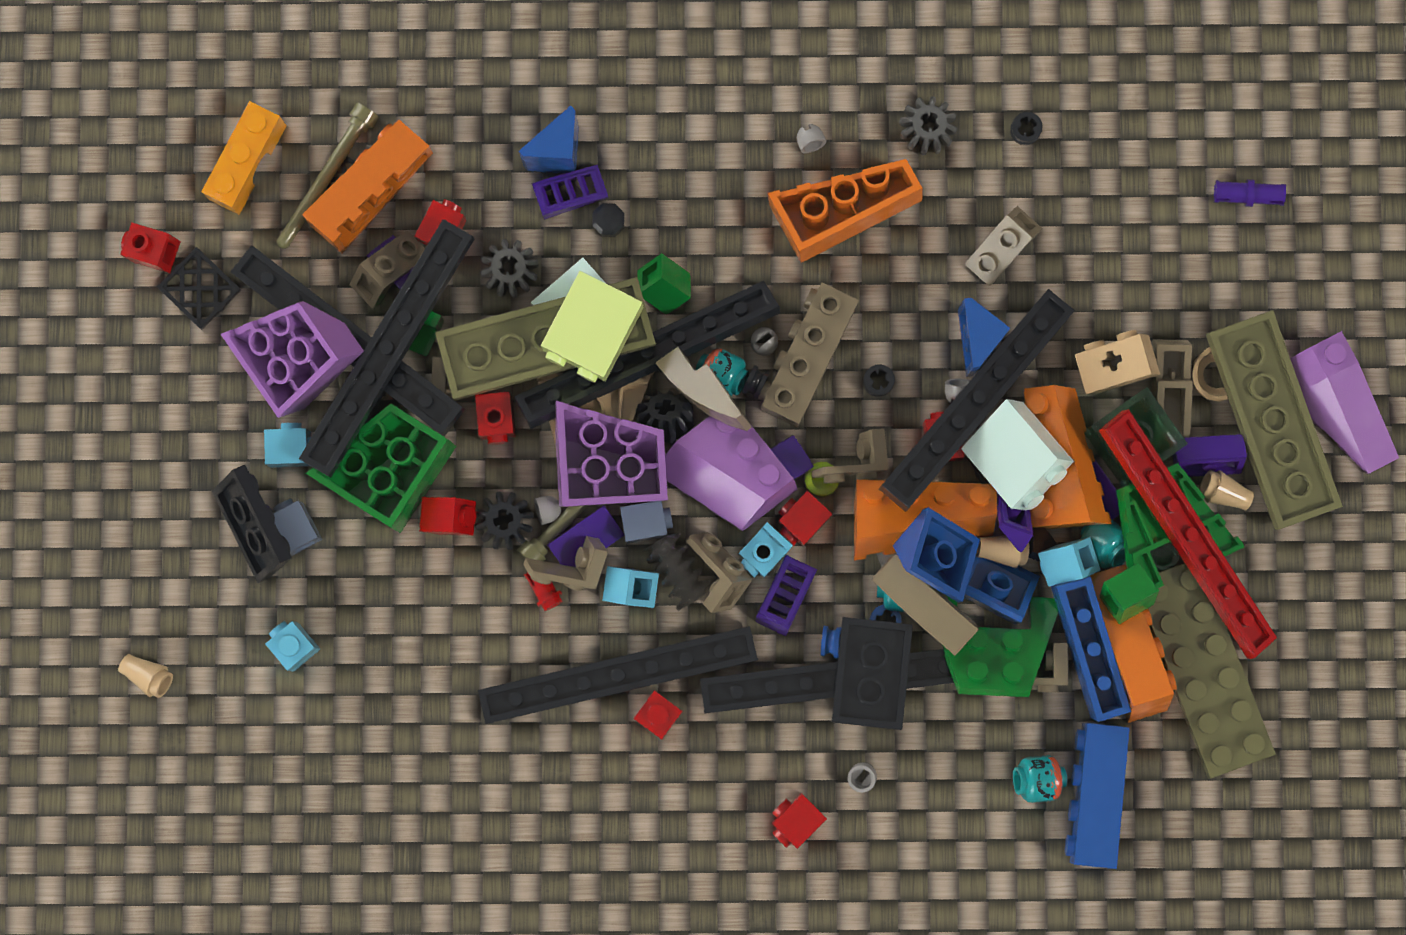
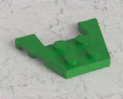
[1116,463,1244,588]
[942,596,1058,697]

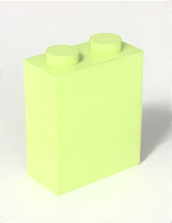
[541,271,644,383]

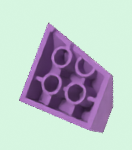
[221,301,364,418]
[555,401,668,507]
[665,416,798,531]

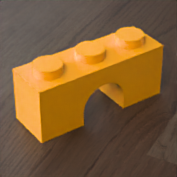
[201,101,287,215]

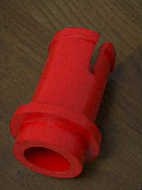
[524,572,563,611]

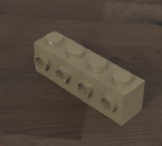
[758,283,859,428]

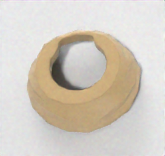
[1192,347,1228,402]

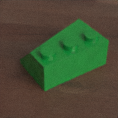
[306,403,456,533]

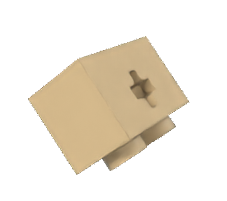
[1075,330,1160,395]

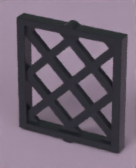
[157,247,241,330]

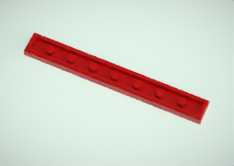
[1098,409,1277,659]

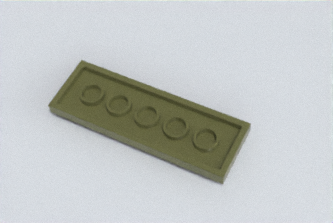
[435,277,656,401]
[1206,310,1343,530]
[1148,563,1276,779]

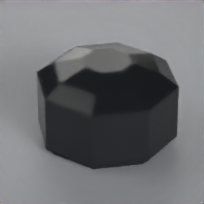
[592,203,625,237]

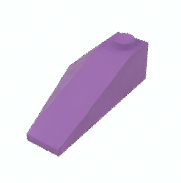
[1290,331,1399,474]

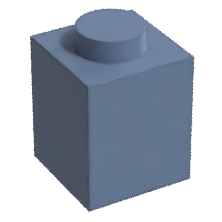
[273,499,323,556]
[620,501,673,544]

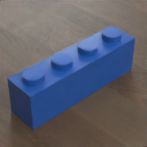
[1051,576,1131,722]
[1065,723,1130,869]

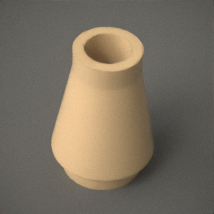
[1199,470,1254,511]
[976,535,1029,568]
[118,654,173,698]

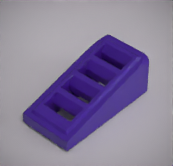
[532,165,609,220]
[755,555,817,636]

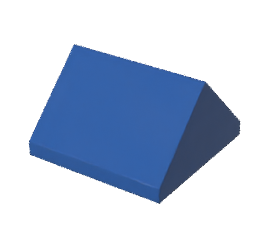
[519,106,579,173]
[958,298,1010,377]
[893,507,980,603]
[964,556,1040,624]

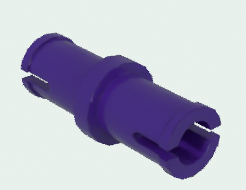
[1214,179,1286,207]

